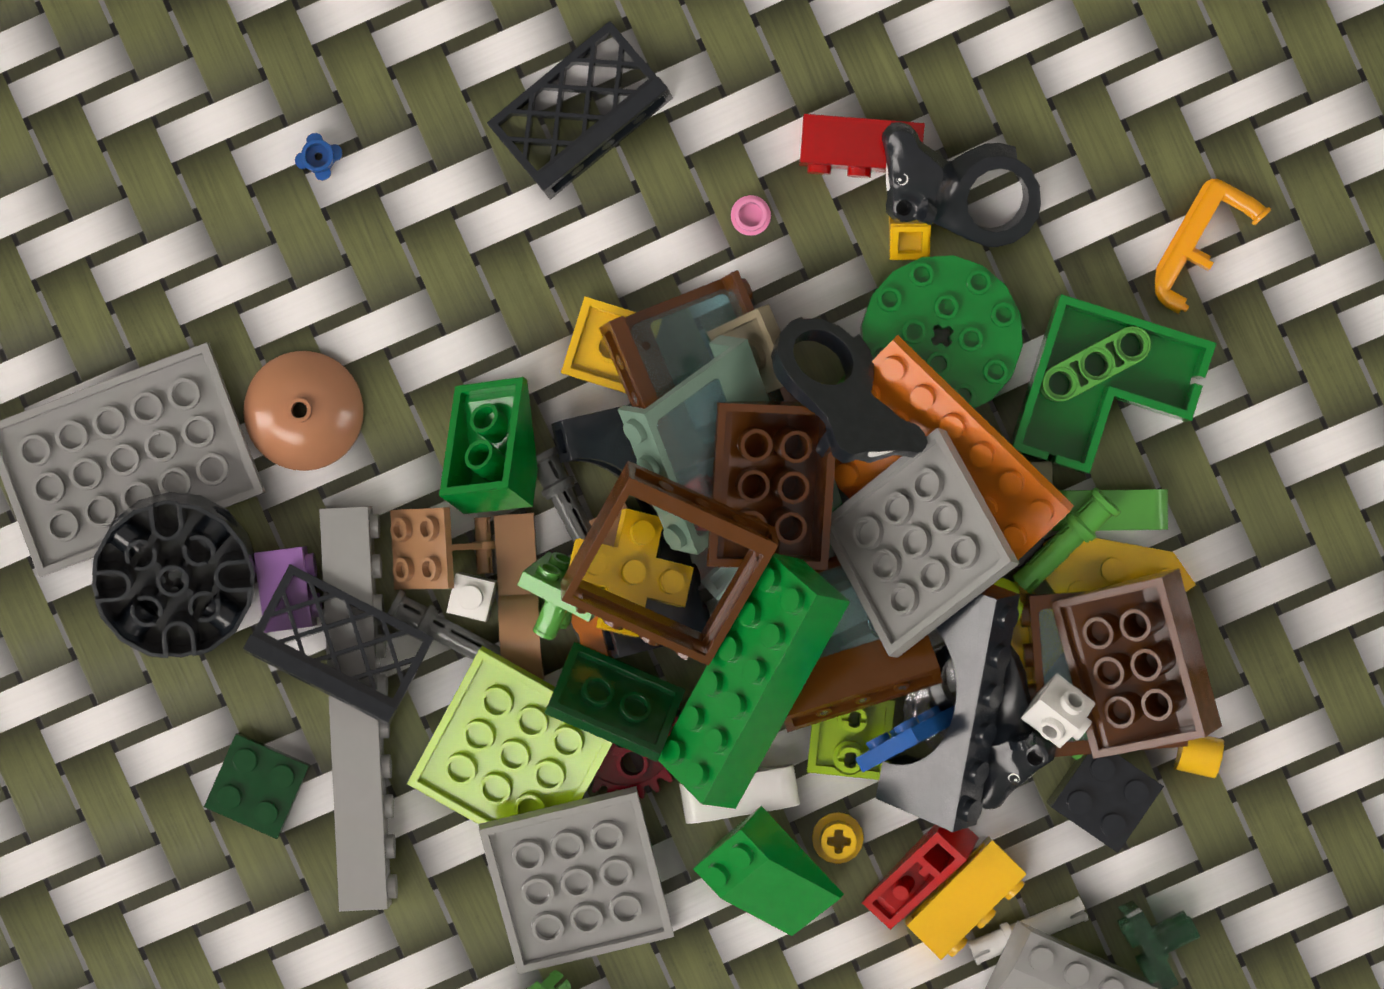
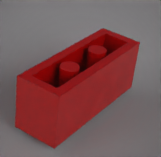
[799,114,925,178]

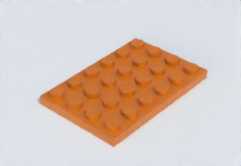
[834,335,1074,560]

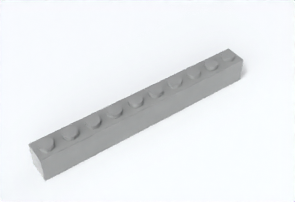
[320,506,398,912]

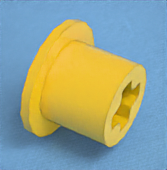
[812,812,864,864]

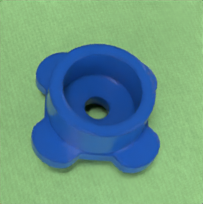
[295,133,343,181]

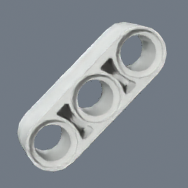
[679,764,800,824]

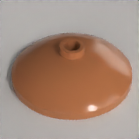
[244,351,364,471]

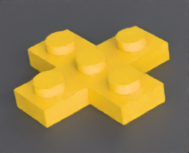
[569,508,694,637]

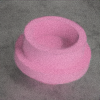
[731,195,771,236]

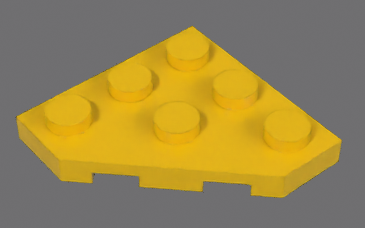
[1043,534,1196,594]

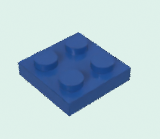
[855,705,955,772]

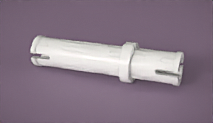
[967,896,1089,965]

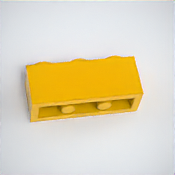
[905,836,1027,960]

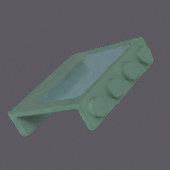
[618,335,769,555]

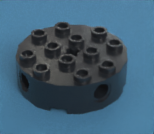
[92,492,256,658]

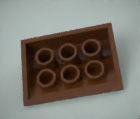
[707,401,836,570]
[1050,568,1222,759]

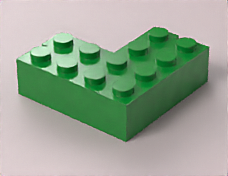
[1010,294,1217,474]

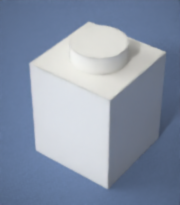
[446,572,498,622]

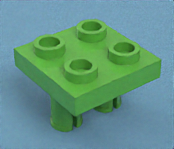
[517,552,605,640]

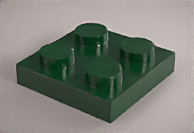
[204,733,311,839]

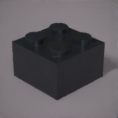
[1046,754,1164,853]

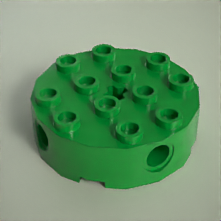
[860,255,1023,408]

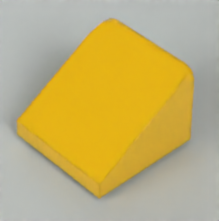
[889,216,931,260]

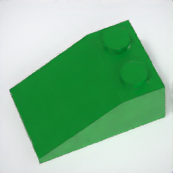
[439,377,538,514]
[693,806,844,936]

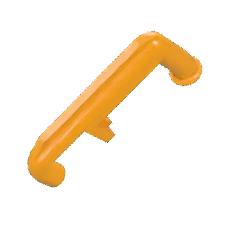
[1155,179,1271,314]

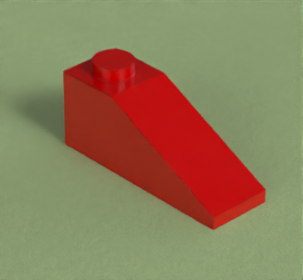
[861,825,979,930]

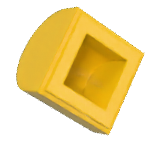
[1173,736,1224,779]

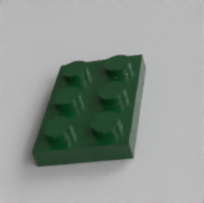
[544,642,685,762]

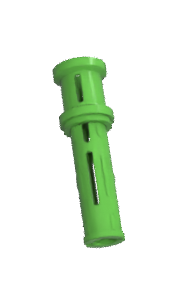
[1012,487,1121,594]

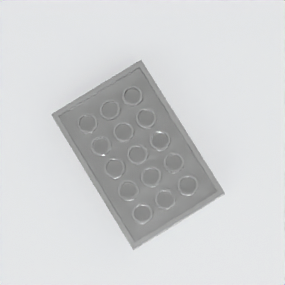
[0,343,266,577]

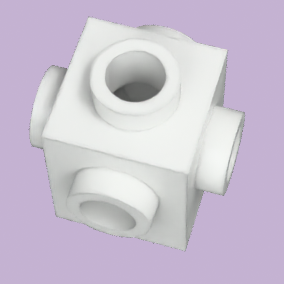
[1021,673,1096,748]

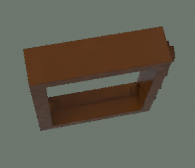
[561,461,779,666]

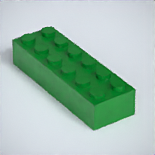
[658,553,850,809]

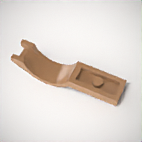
[494,513,545,681]

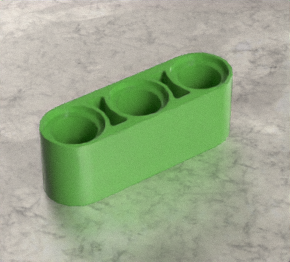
[1040,326,1151,402]
[1052,489,1168,531]

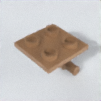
[390,507,496,590]

